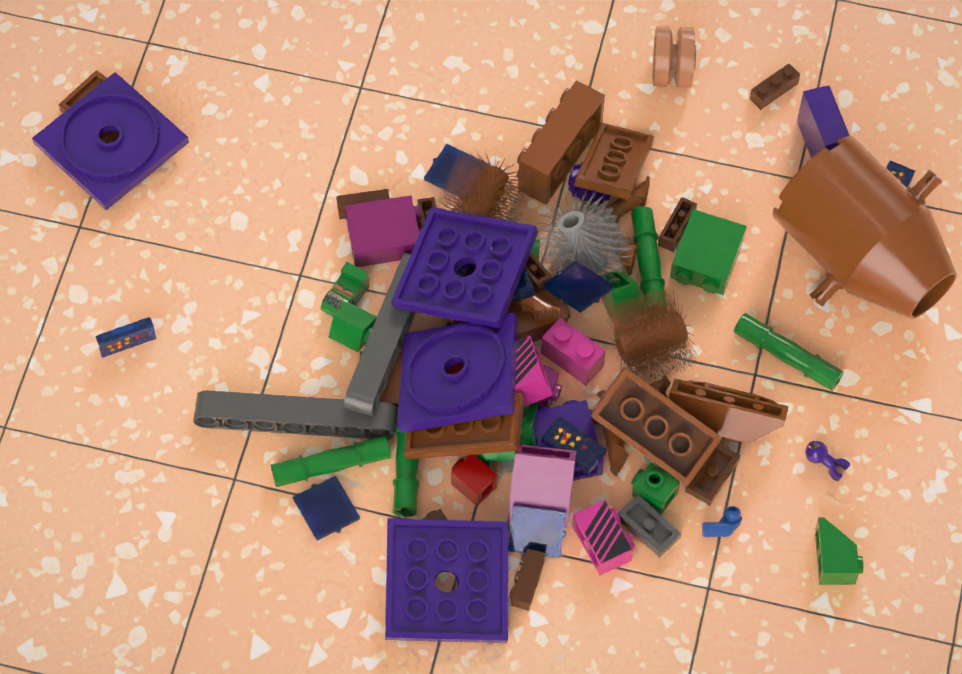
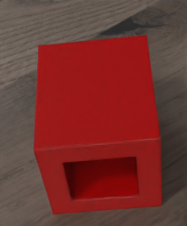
[451,454,498,507]

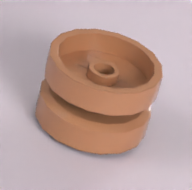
[652,26,696,88]

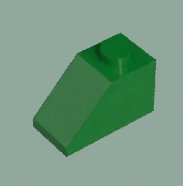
[593,269,644,324]
[815,517,864,585]

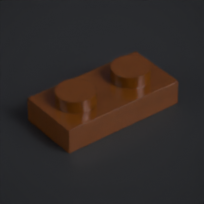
[685,444,741,506]

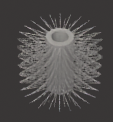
[535,191,633,295]

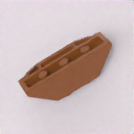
[669,379,789,443]

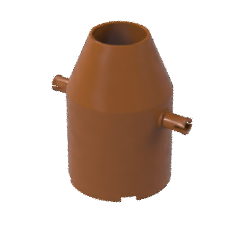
[772,136,957,319]

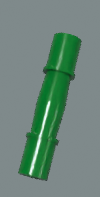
[631,207,666,315]
[733,313,844,391]
[393,403,420,517]
[270,436,391,487]

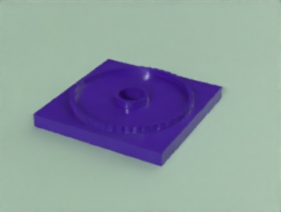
[32,72,189,210]
[391,207,538,329]
[397,313,518,433]
[385,518,508,643]

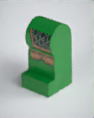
[320,262,370,317]

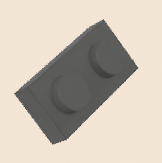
[618,495,681,558]

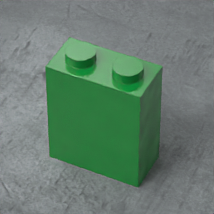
[670,209,747,295]

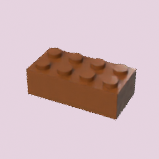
[516,80,605,205]
[589,367,722,486]

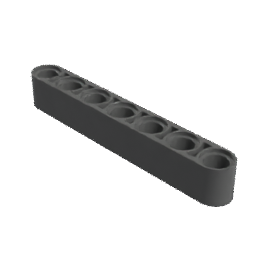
[344,252,416,416]
[193,390,397,440]

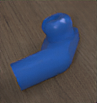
[702,506,742,537]

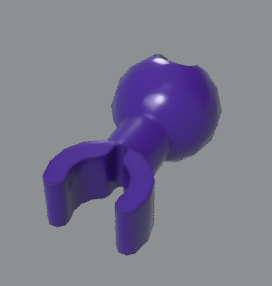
[805,441,850,481]

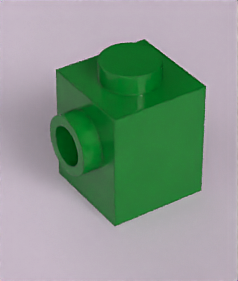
[328,302,377,352]
[631,462,680,515]

